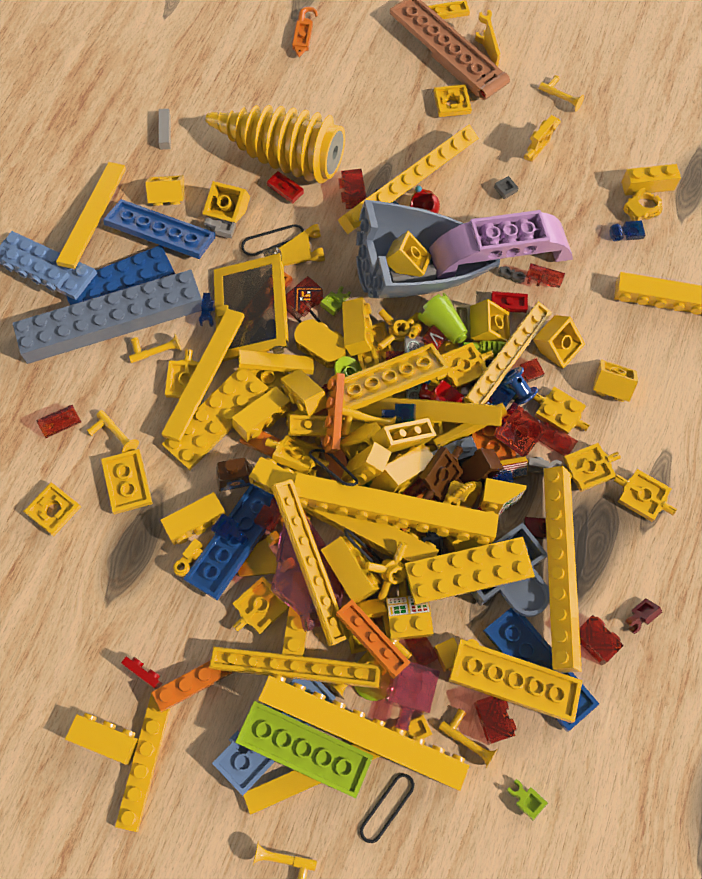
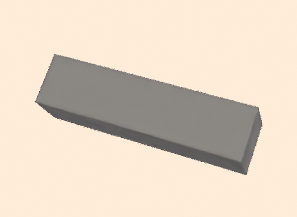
[159,109,171,150]
[390,264,436,283]

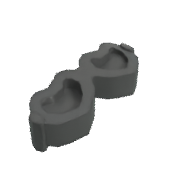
[499,266,526,283]

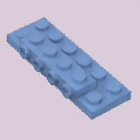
[0,231,97,300]
[212,679,336,796]

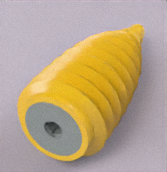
[205,105,345,184]

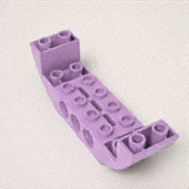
[429,210,573,279]

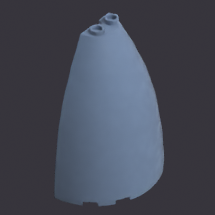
[356,200,500,298]

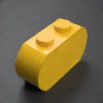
[295,319,347,368]

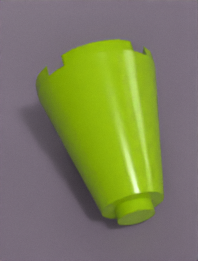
[418,293,468,344]

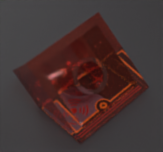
[494,402,549,457]

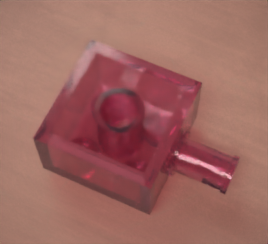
[384,662,440,731]

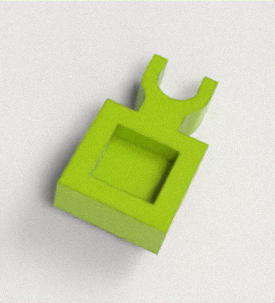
[320,286,351,316]
[507,779,548,821]

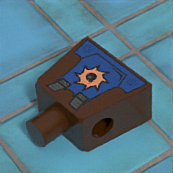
[216,458,253,492]

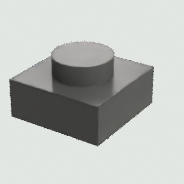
[494,176,519,199]

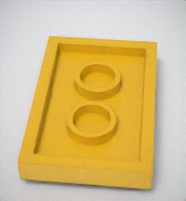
[101,449,153,515]

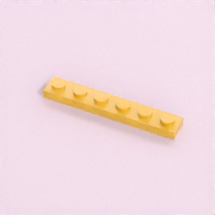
[115,693,170,832]

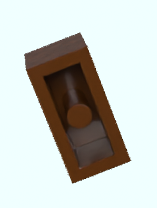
[459,448,504,486]

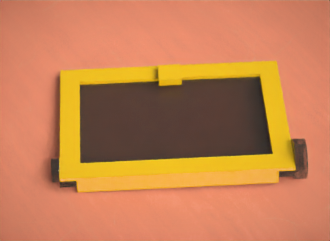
[214,247,289,362]

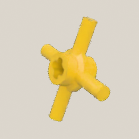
[378,309,419,350]
[365,541,408,601]

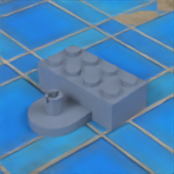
[470,523,549,617]

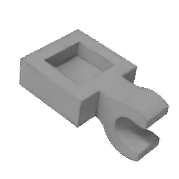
[204,218,236,239]
[527,457,562,475]

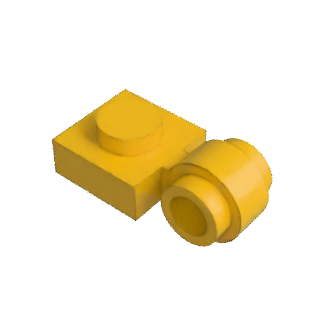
[173,538,203,577]

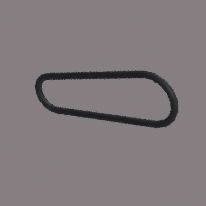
[241,224,304,256]
[309,449,358,486]
[344,528,383,564]

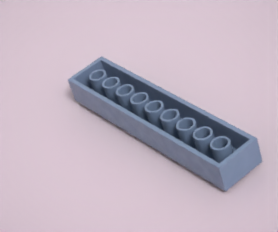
[12,269,204,364]

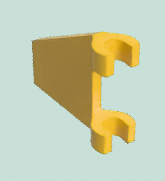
[475,10,500,67]
[275,224,325,266]
[238,531,298,577]

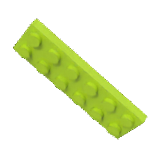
[235,701,373,798]

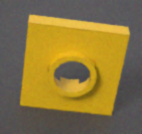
[433,84,472,117]
[23,482,81,537]

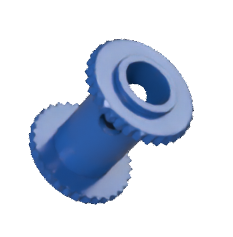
[501,367,538,405]

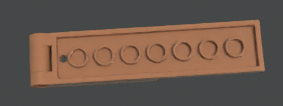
[390,0,510,100]

